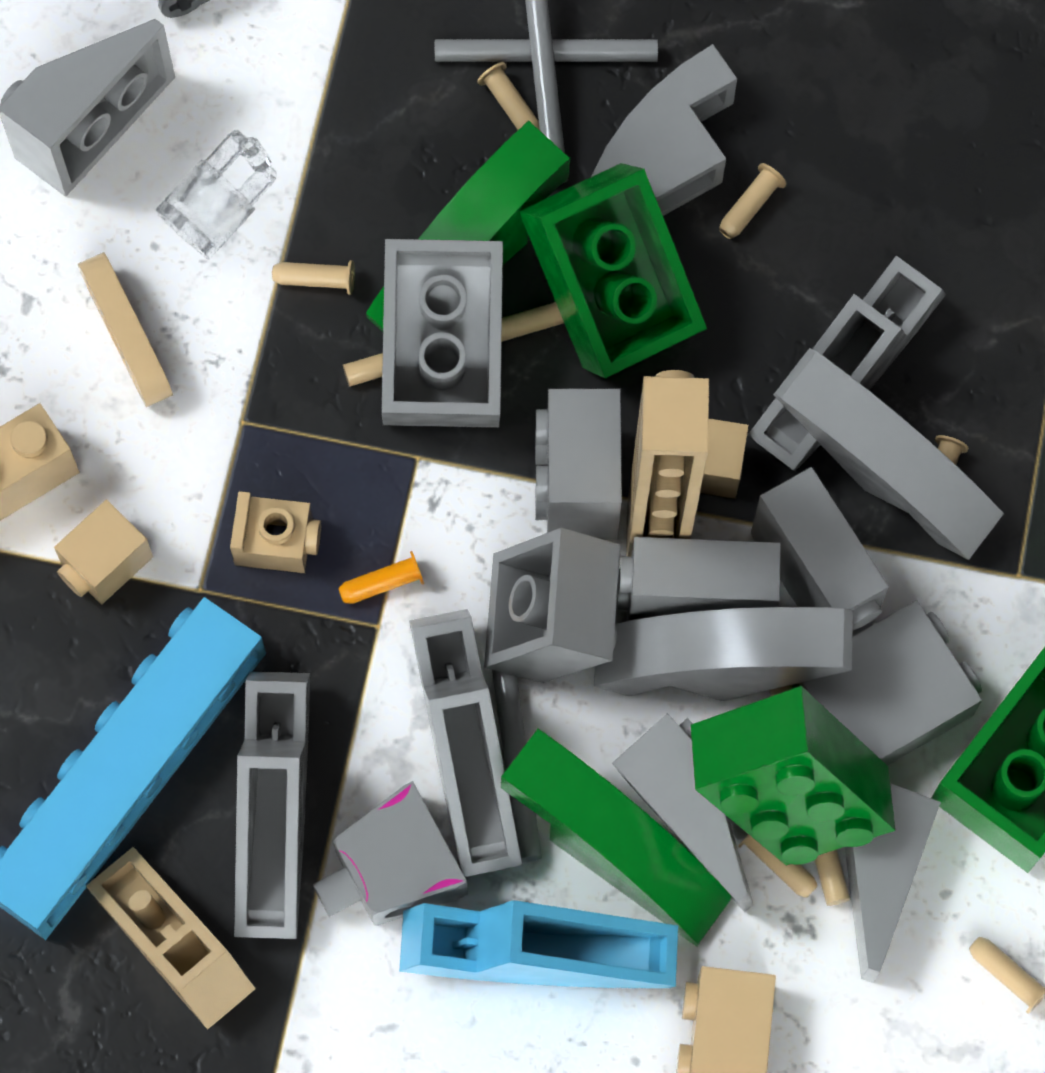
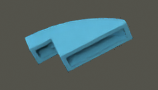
[399,900,678,988]

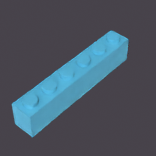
[0,597,266,940]

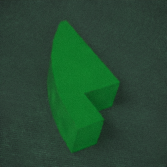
[366,120,570,332]
[501,728,732,947]

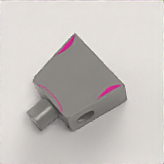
[313,781,468,925]

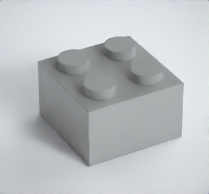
[535,389,622,540]
[484,528,620,683]

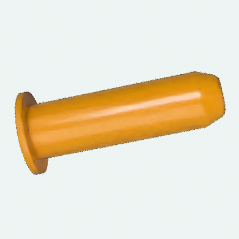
[338,551,424,604]

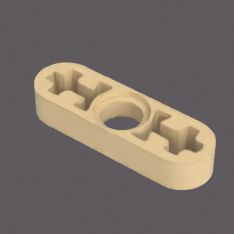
[77,252,173,408]

